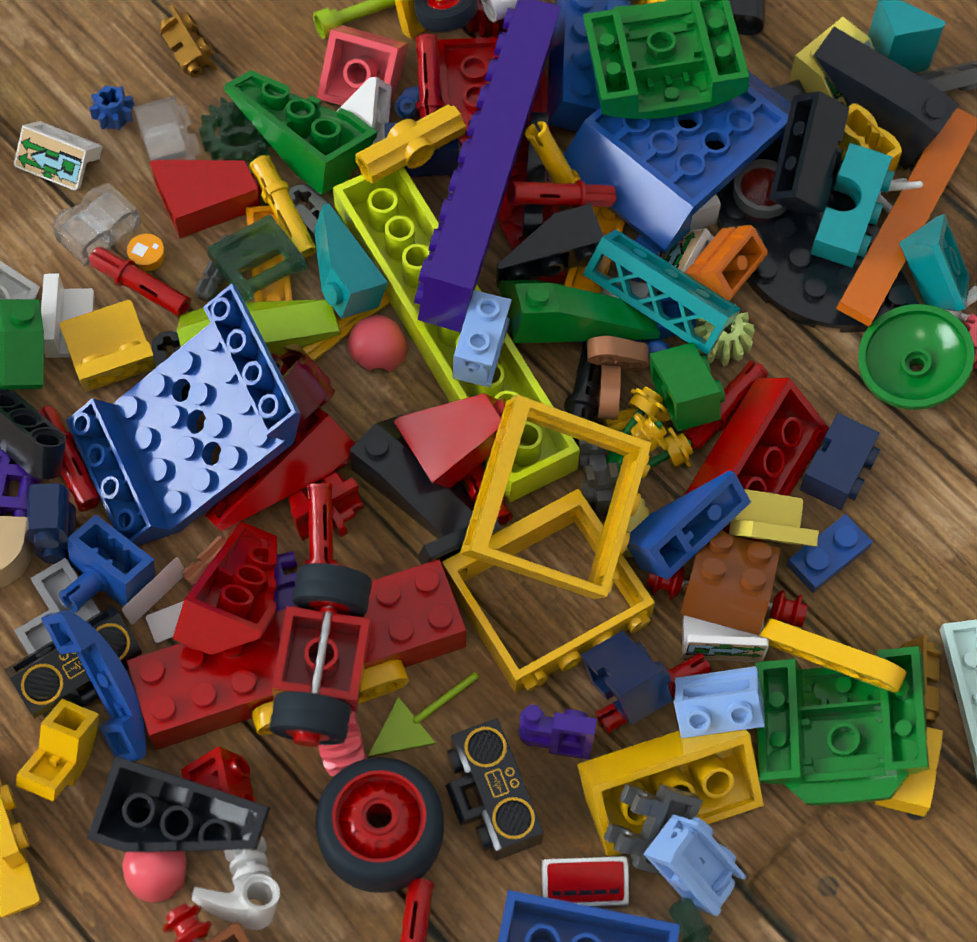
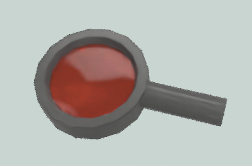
[732,159,835,219]

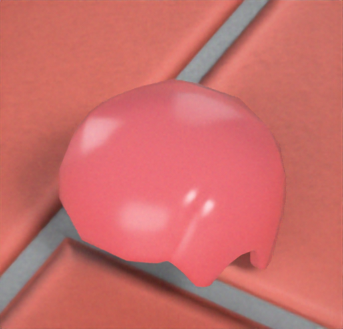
[347,315,409,372]
[122,851,187,903]

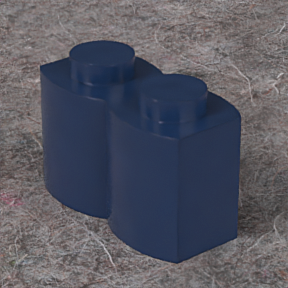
[26,483,76,564]

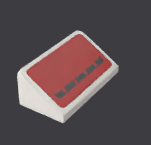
[541,857,629,907]

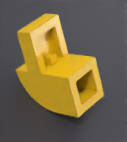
[16,699,99,802]

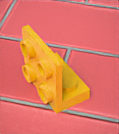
[59,300,156,393]

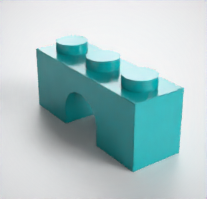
[811,143,895,268]

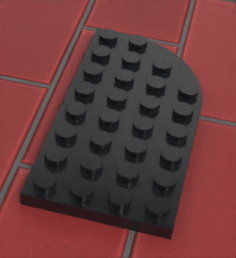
[678,80,919,333]

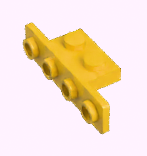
[0,779,41,918]

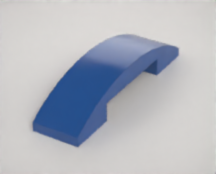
[41,610,146,761]

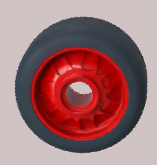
[315,757,444,893]

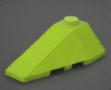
[177,299,341,356]

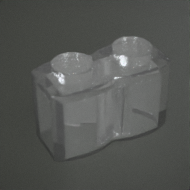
[133,95,201,162]
[52,183,141,266]

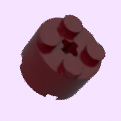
[271,344,335,433]

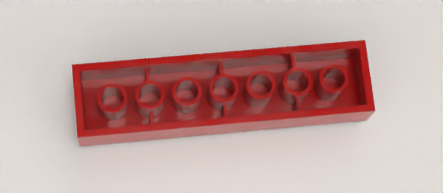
[127,559,466,750]

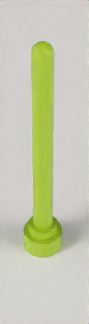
[313,0,395,39]

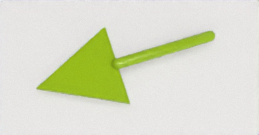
[368,672,479,757]

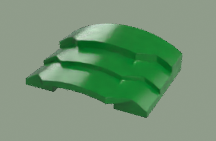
[583,0,749,119]
[755,646,929,805]

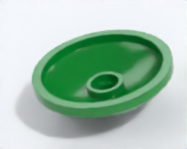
[858,304,975,410]

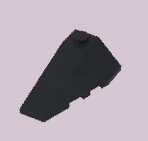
[812,26,959,170]
[349,415,475,539]
[87,756,271,852]

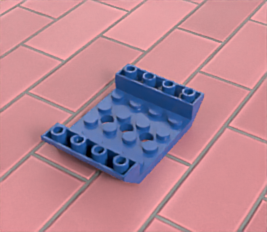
[564,71,791,254]
[66,283,301,546]

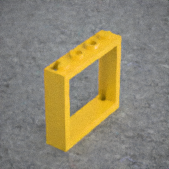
[460,395,651,600]
[442,488,655,694]

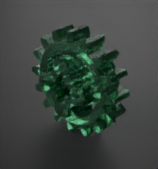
[199,97,272,162]

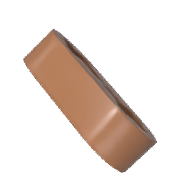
[587,336,650,371]
[598,365,621,420]

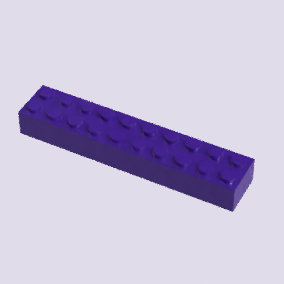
[414,0,561,333]

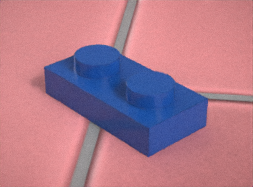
[786,514,873,593]

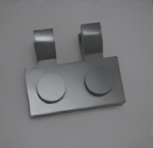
[578,439,618,517]
[604,784,703,875]

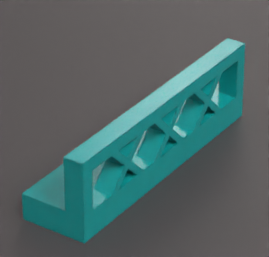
[583,229,741,355]

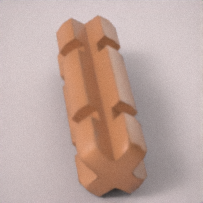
[182,523,239,587]

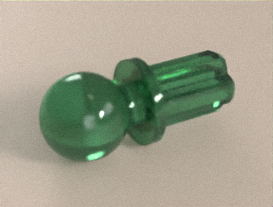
[669,897,717,942]

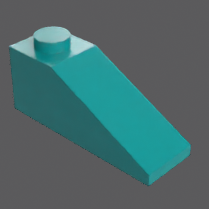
[314,203,388,319]

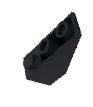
[496,204,604,288]

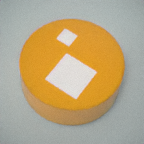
[127,233,165,272]

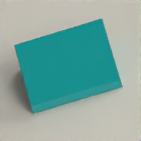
[868,0,946,73]
[899,214,971,311]

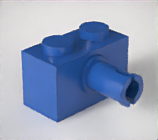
[59,514,155,613]

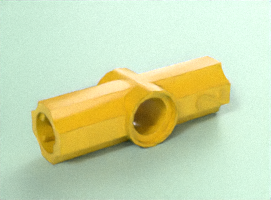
[355,104,466,184]

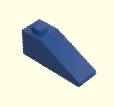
[627,471,751,580]

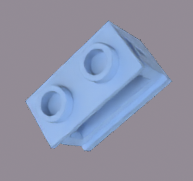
[453,290,512,387]
[674,666,764,738]
[644,814,746,917]

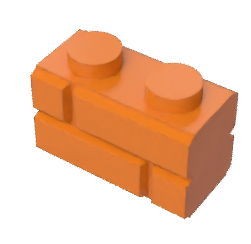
[685,225,768,301]

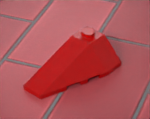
[205,407,355,531]
[172,521,277,655]

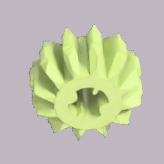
[694,303,755,367]

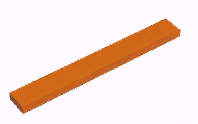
[836,108,977,326]

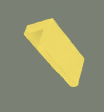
[729,489,819,546]

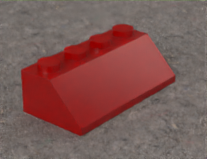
[684,378,829,542]

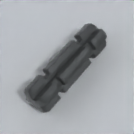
[195,235,241,302]

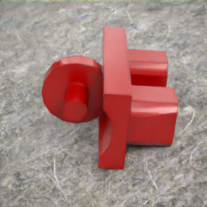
[288,472,364,541]

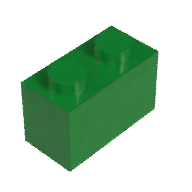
[650,342,725,431]

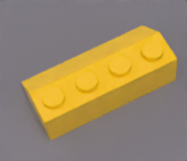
[577,729,764,857]

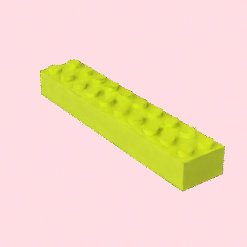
[333,167,580,503]

